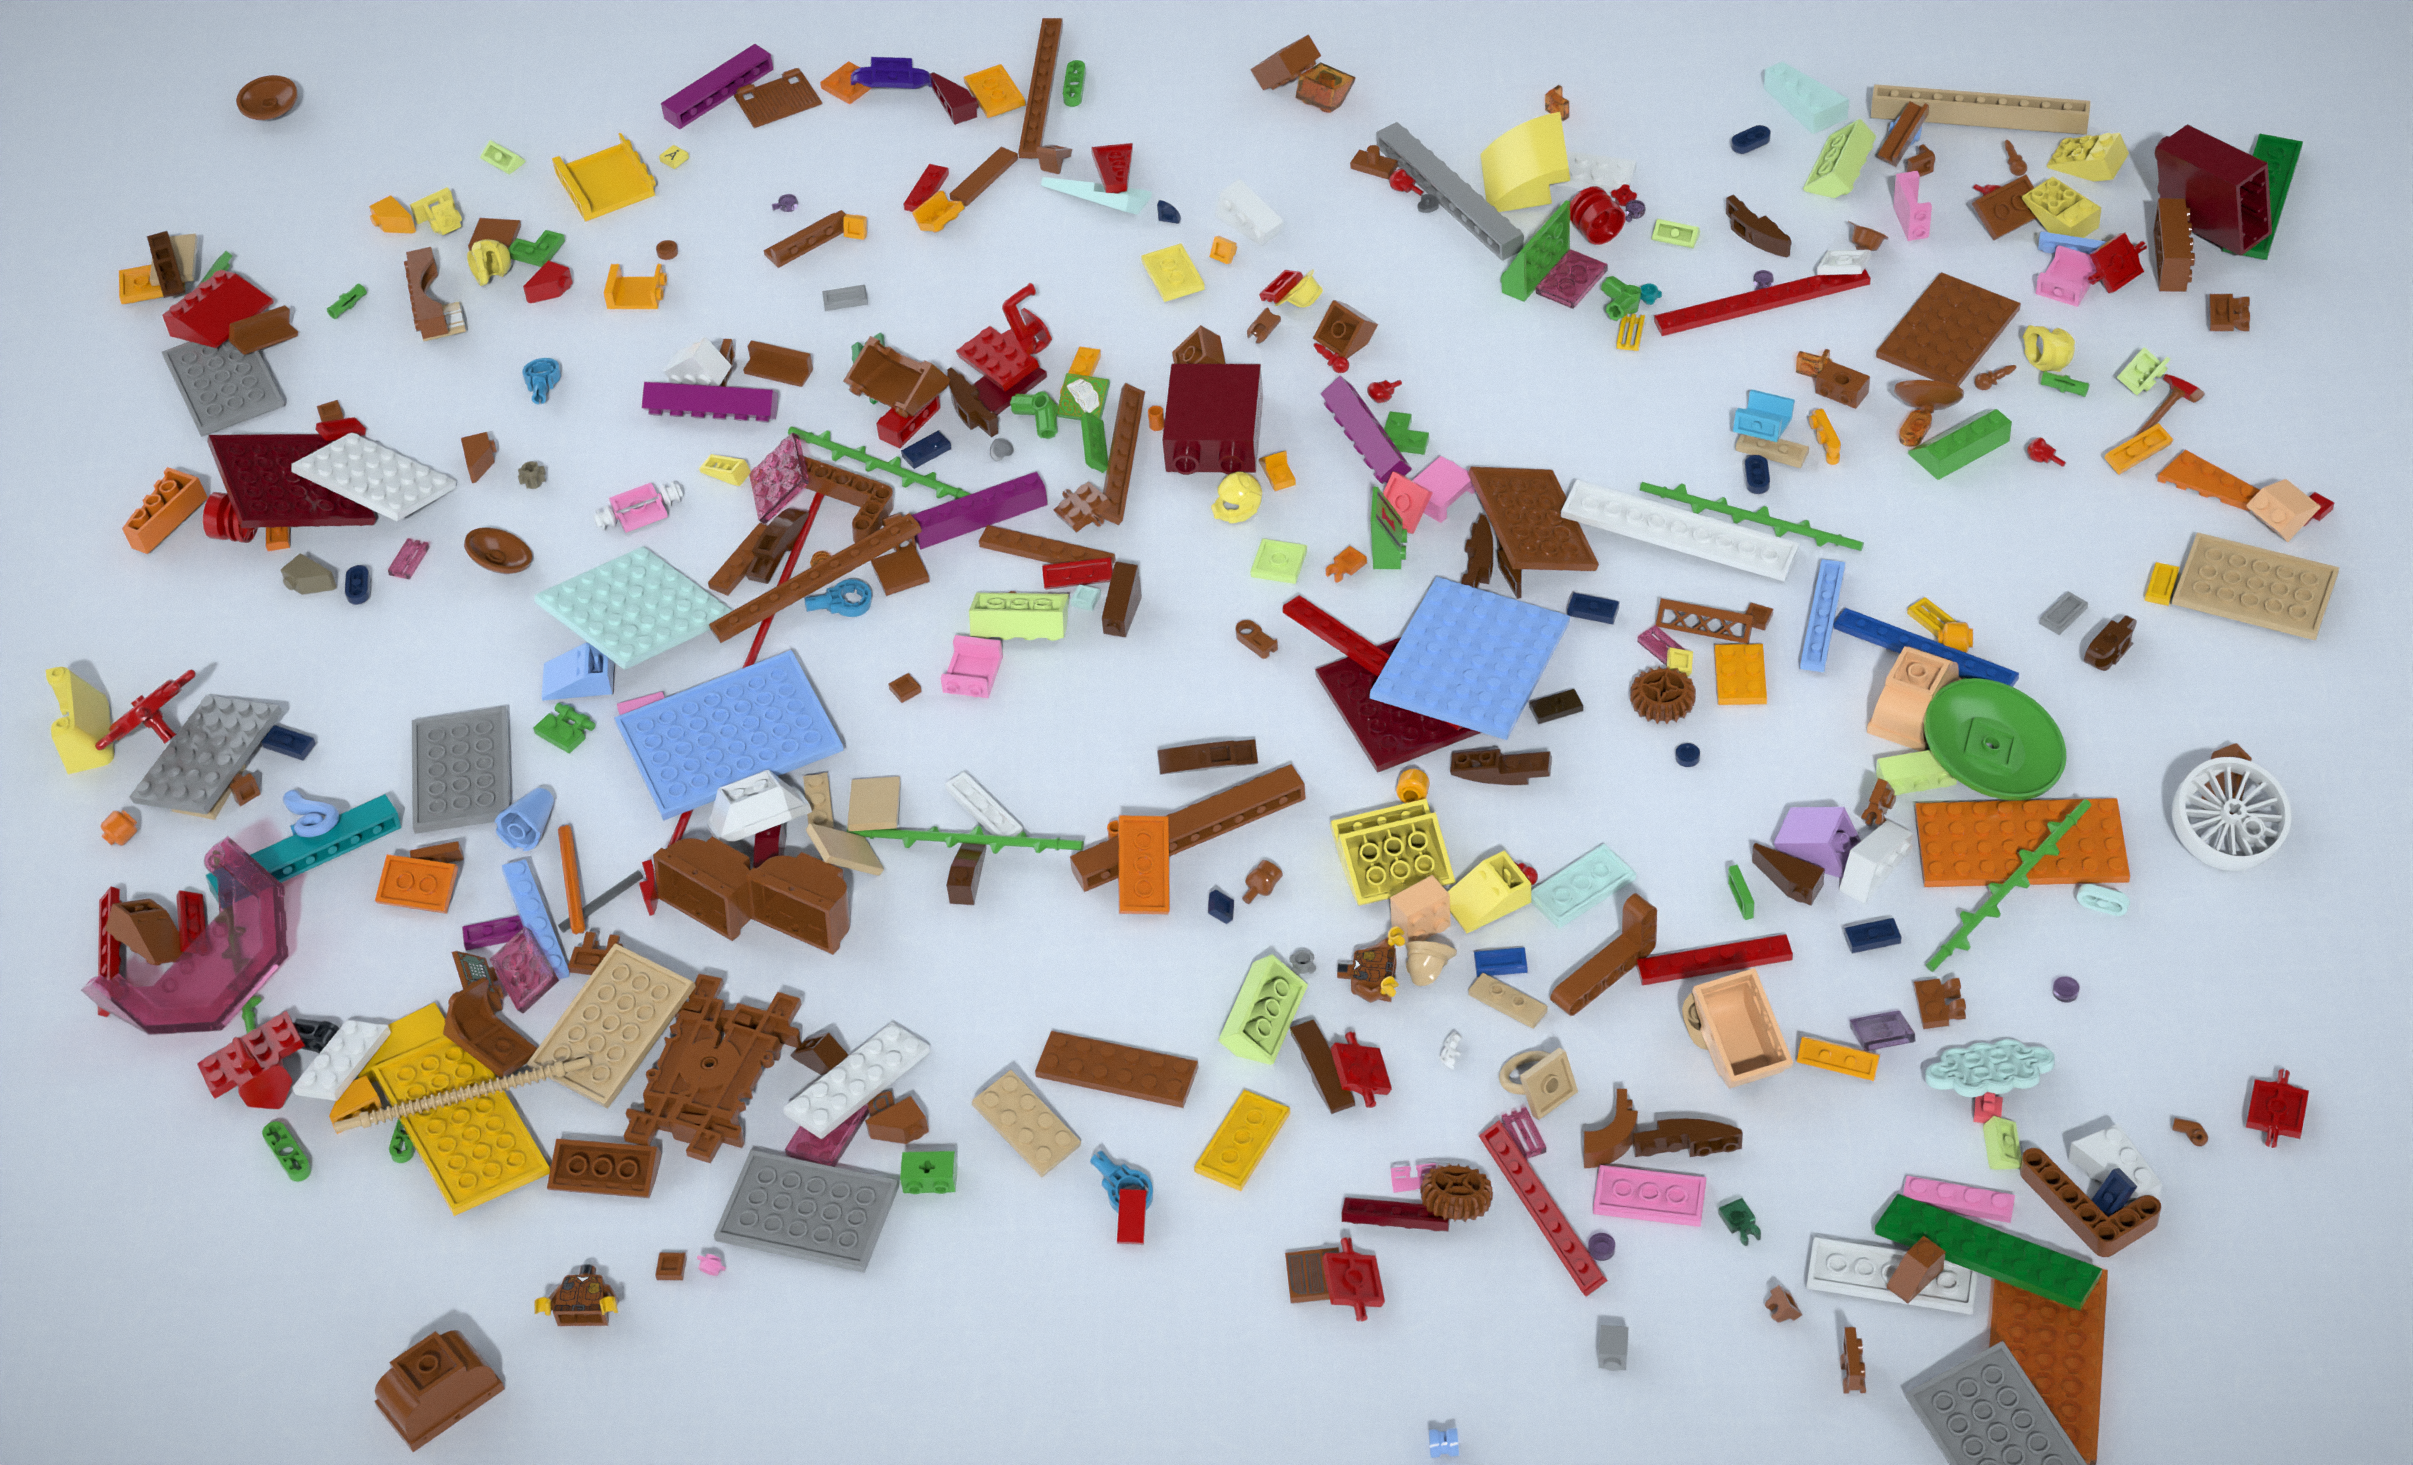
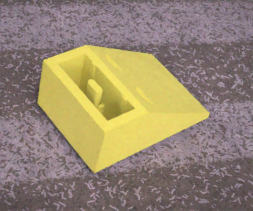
[2047,133,2129,182]
[2022,177,2101,238]
[1448,850,1531,934]

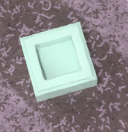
[1070,584,1101,611]

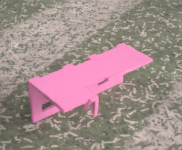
[1391,1163,1436,1193]

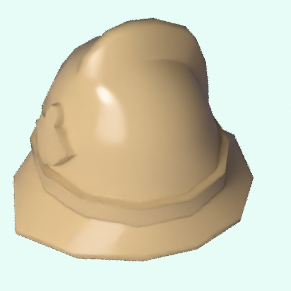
[1405,941,1457,986]

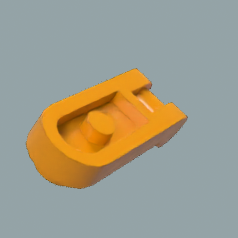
[1809,408,1841,465]

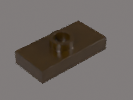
[1529,689,1583,724]

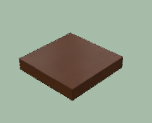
[468,218,521,251]
[871,546,930,596]

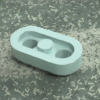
[2077,884,2130,916]

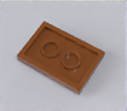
[1972,175,2037,241]

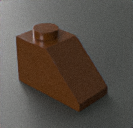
[790,1032,848,1075]

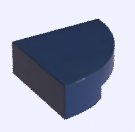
[1157,200,1181,224]

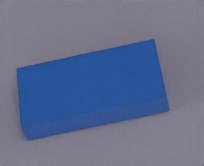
[1474,947,1528,977]

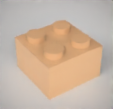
[1390,875,1451,944]

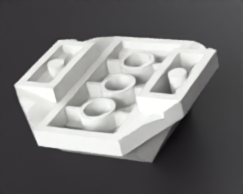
[707,770,812,844]

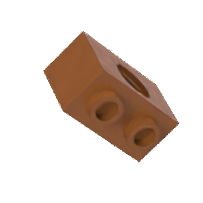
[1816,361,1870,409]

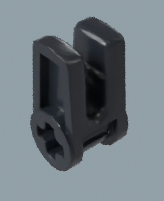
[294,1019,339,1054]

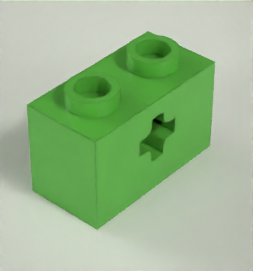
[900,1151,958,1194]

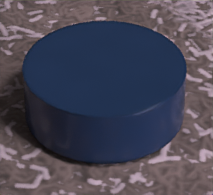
[1675,743,1700,767]

